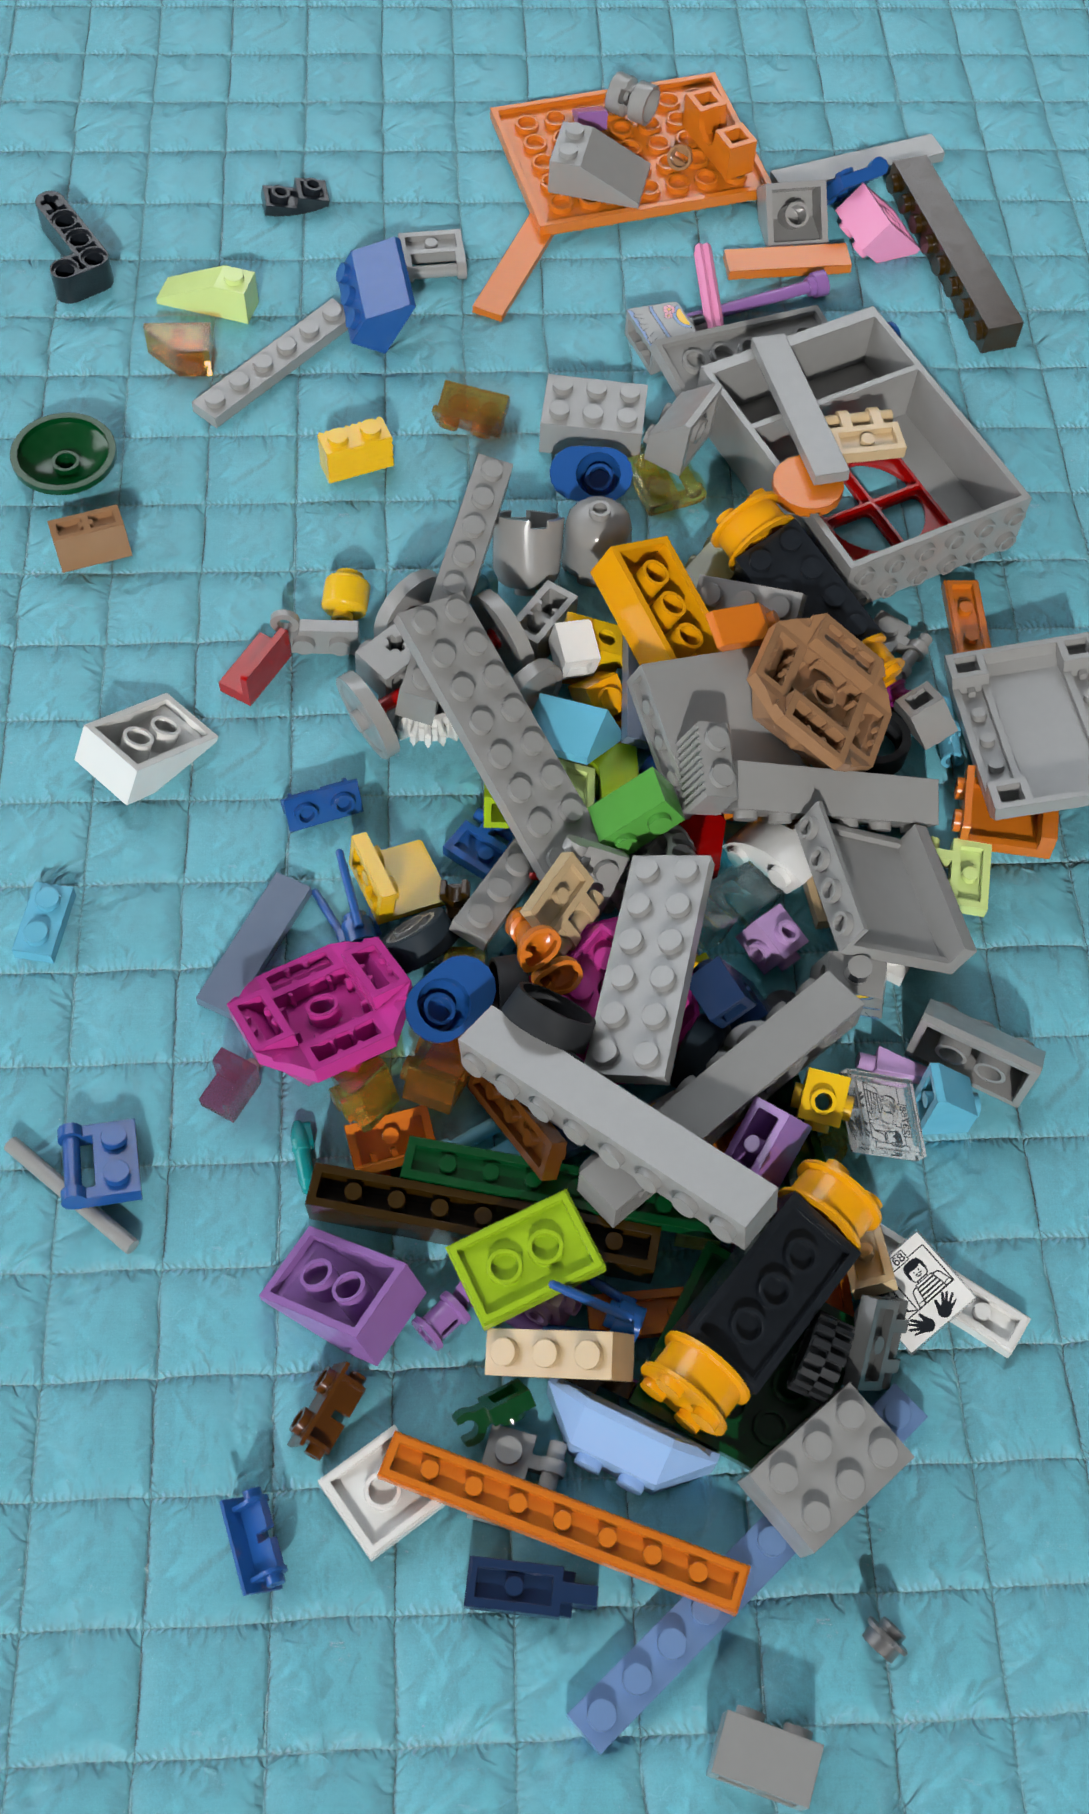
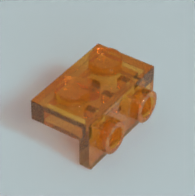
[432,380,511,439]

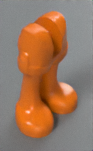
[505,907,583,995]

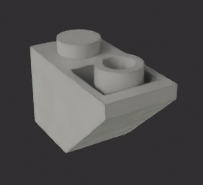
[893,681,958,750]

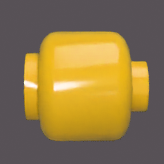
[321,568,371,621]

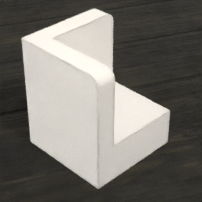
[548,619,601,680]

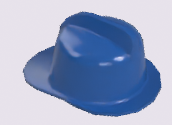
[549,446,633,501]
[405,955,496,1043]

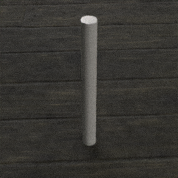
[4,1137,139,1255]

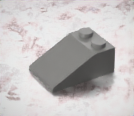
[548,121,651,209]

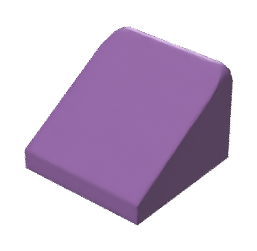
[572,106,608,131]

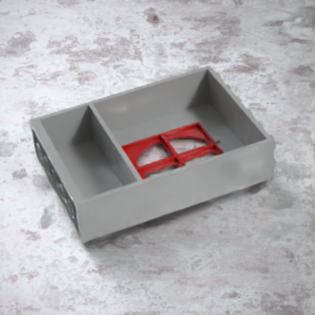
[697,306,1032,606]

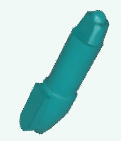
[290,1120,314,1195]

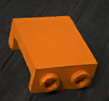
[951,765,1059,859]

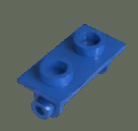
[280,778,364,833]
[219,1487,288,1596]

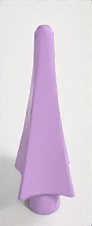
[855,1045,928,1084]

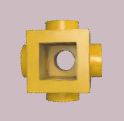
[790,1067,855,1134]

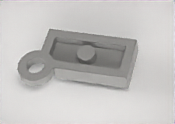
[270,609,361,656]

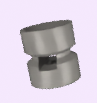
[605,71,660,126]

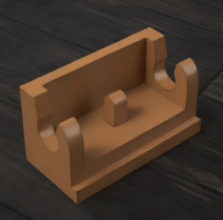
[47,504,132,573]

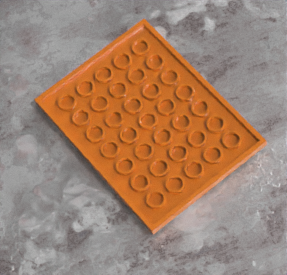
[490,72,772,235]

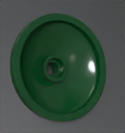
[10,412,117,495]

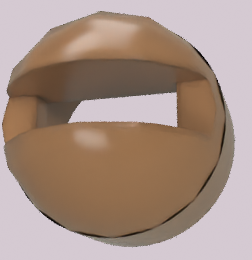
[667,144,693,171]

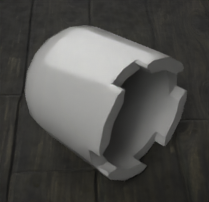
[561,496,632,588]
[493,510,565,596]

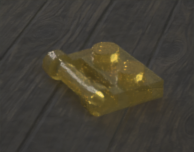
[628,453,707,516]

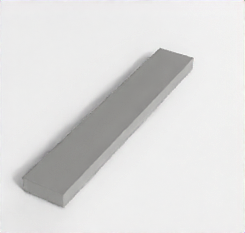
[769,134,945,183]
[751,333,850,486]

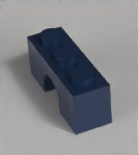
[689,956,771,1031]

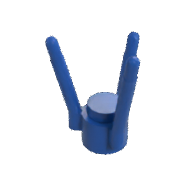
[312,849,382,943]
[542,1277,647,1343]

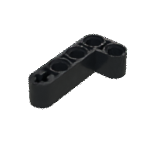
[35,191,114,304]

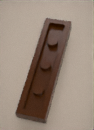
[467,1074,568,1181]

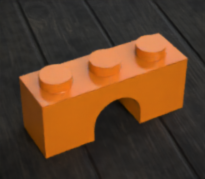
[682,86,757,180]

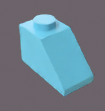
[912,1062,981,1135]

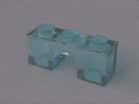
[696,860,783,956]

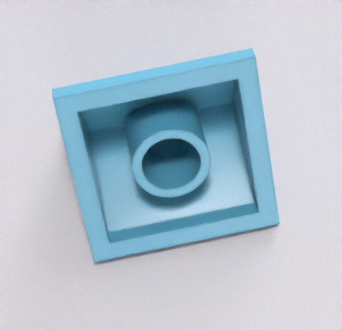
[532,693,621,765]

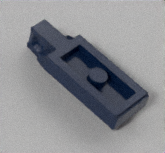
[464,1556,599,1620]

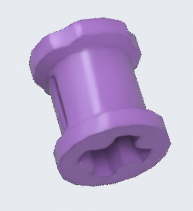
[412,1291,471,1351]

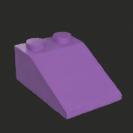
[259,1226,427,1366]

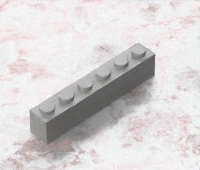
[721,760,939,835]

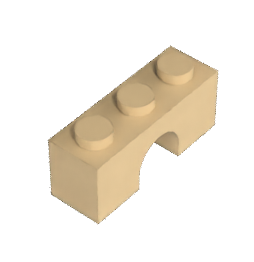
[485,1328,635,1382]

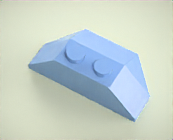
[547,1378,721,1495]

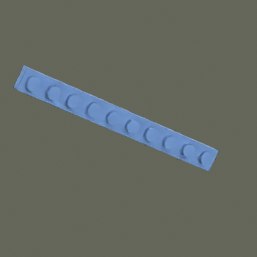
[566,1383,928,1756]

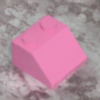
[835,183,921,263]

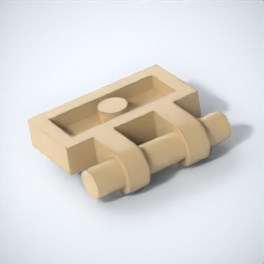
[824,407,907,463]
[519,852,604,958]

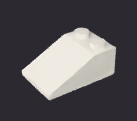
[74,693,219,805]

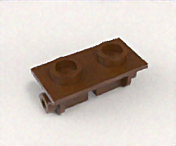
[287,1361,367,1461]

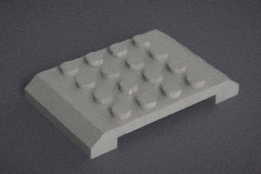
[944,632,1089,820]

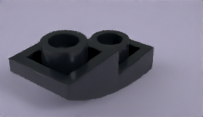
[261,178,329,216]

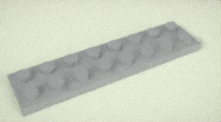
[393,591,599,882]

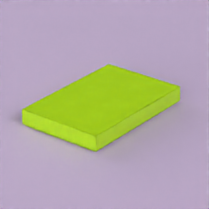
[445,1189,607,1331]

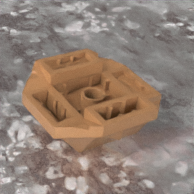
[746,613,892,772]

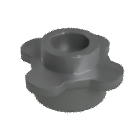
[862,1616,908,1664]

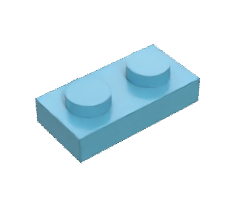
[12,881,76,964]

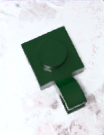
[452,1378,536,1447]

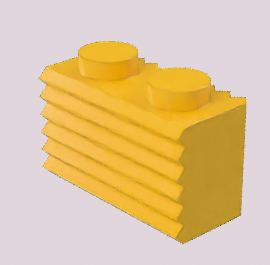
[317,416,394,484]

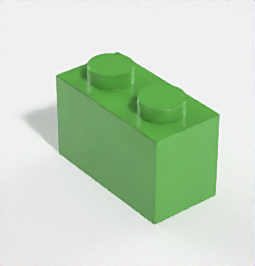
[588,766,686,855]

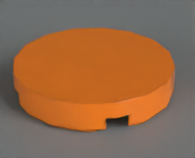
[771,455,844,517]

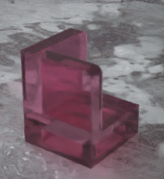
[199,1047,261,1123]

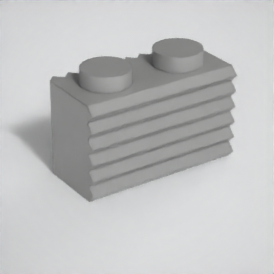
[676,721,739,816]

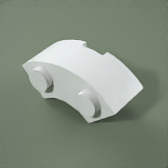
[722,816,812,894]

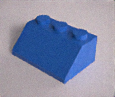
[336,237,416,354]

